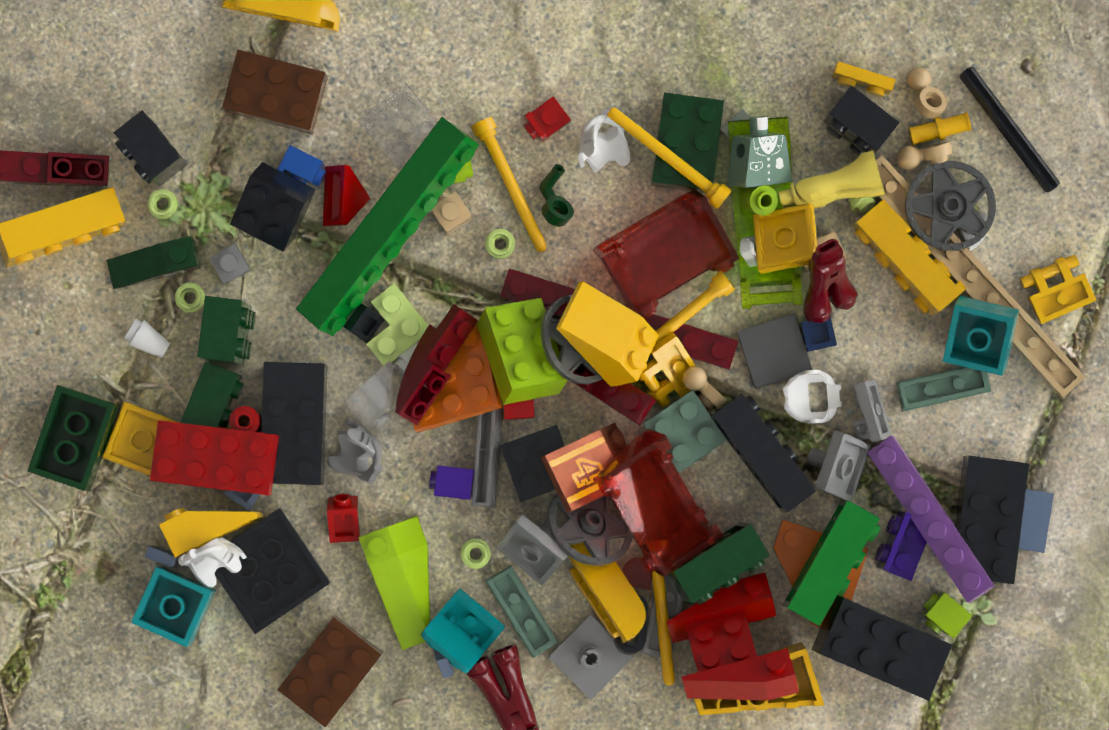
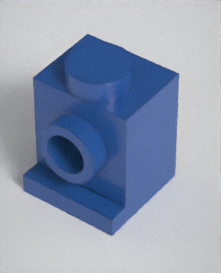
[277,145,326,187]

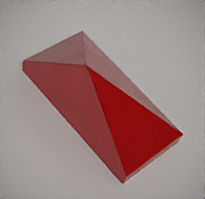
[323,165,371,227]

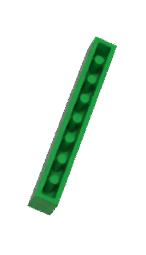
[296,117,479,336]

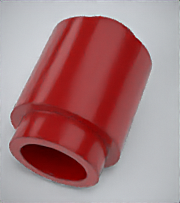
[229,406,262,432]

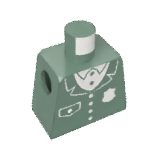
[728,116,792,188]

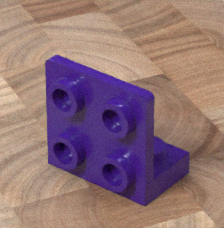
[875,511,927,581]

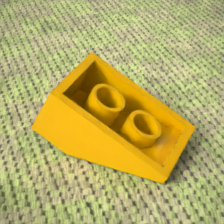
[556,281,659,387]
[159,508,264,558]

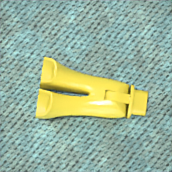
[778,150,885,209]

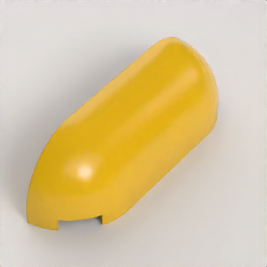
[221,0,340,32]
[568,543,646,643]

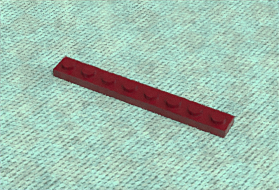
[500,268,738,370]

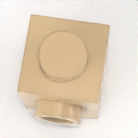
[431,191,473,236]

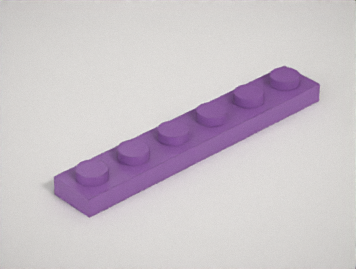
[867,435,995,603]

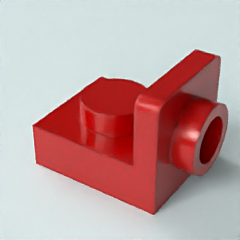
[523,96,571,143]
[327,493,360,543]

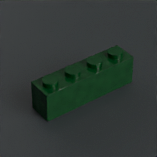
[180,361,244,487]

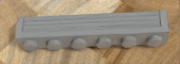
[471,394,503,507]

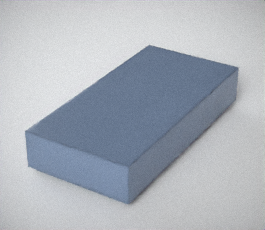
[1019,489,1054,553]

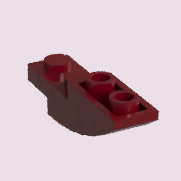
[0,150,109,186]
[395,304,478,425]
[556,342,656,426]

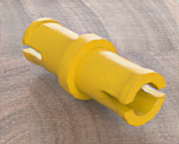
[908,112,972,146]

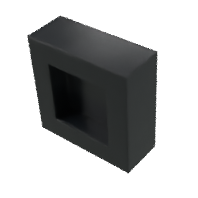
[343,303,385,344]

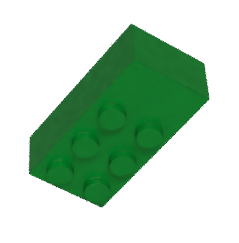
[782,500,881,626]

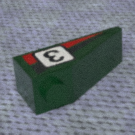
[107,236,201,289]

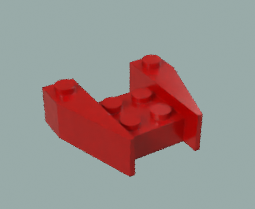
[667,572,799,700]

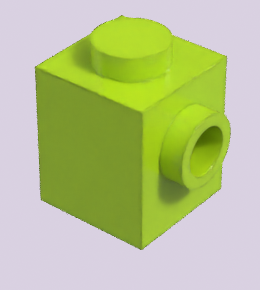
[922,591,973,639]

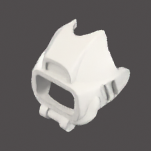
[578,109,630,172]
[783,370,842,424]
[178,537,247,588]

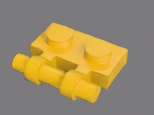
[1019,254,1097,325]
[639,332,696,407]

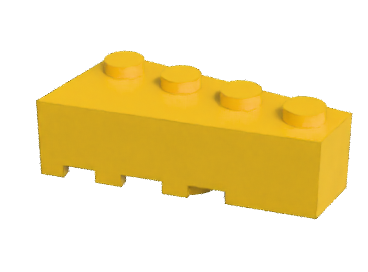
[0,187,125,268]
[853,199,967,316]
[693,642,825,715]

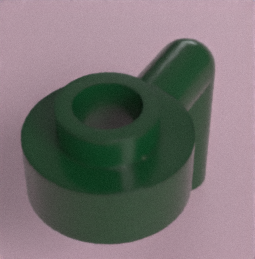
[539,164,574,227]

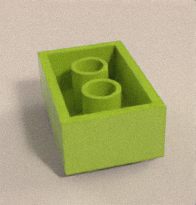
[477,298,568,405]

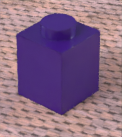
[429,465,474,500]

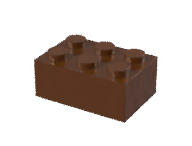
[222,49,328,135]
[277,616,384,727]

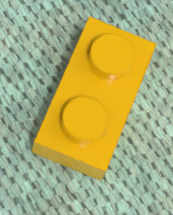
[832,61,896,97]

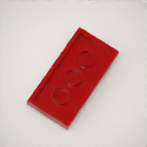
[150,420,279,496]

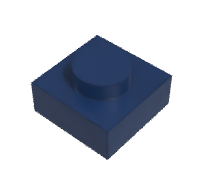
[800,316,837,352]

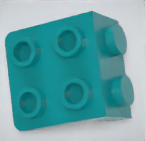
[421,588,506,673]

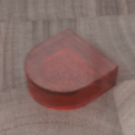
[622,557,652,590]

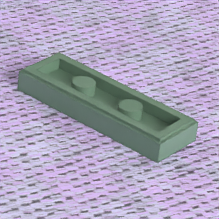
[896,367,991,412]
[485,565,558,658]

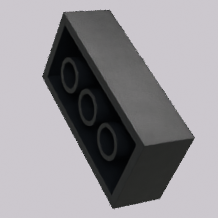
[262,362,327,485]
[711,393,816,513]
[955,456,1029,584]
[811,595,953,701]

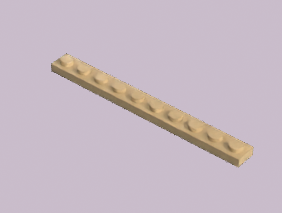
[876,155,1086,398]

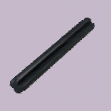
[960,66,1060,193]

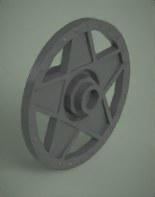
[905,161,996,251]
[541,294,603,384]
[547,492,633,566]

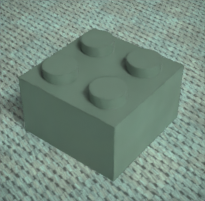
[642,390,727,475]

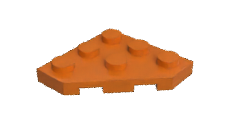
[413,324,502,433]
[773,520,869,628]

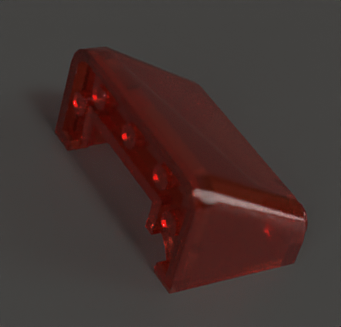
[593,190,740,319]
[597,429,723,577]

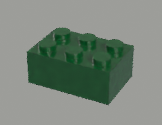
[651,92,724,193]
[197,296,256,366]
[27,385,120,491]
[664,522,770,605]

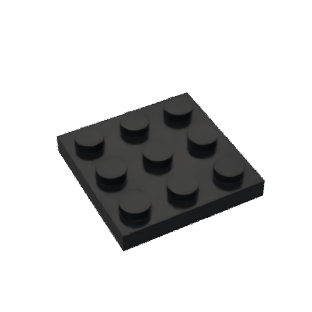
[215,508,331,634]

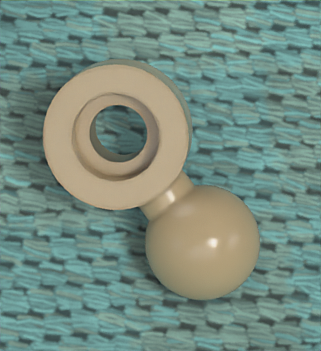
[907,67,947,119]
[897,141,953,170]
[683,366,727,410]

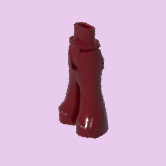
[803,239,858,323]
[466,644,539,730]

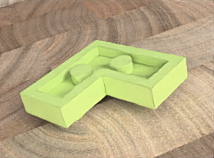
[366,283,429,368]

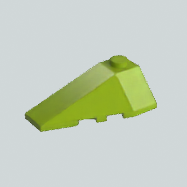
[358,516,430,650]

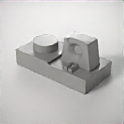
[853,379,892,442]

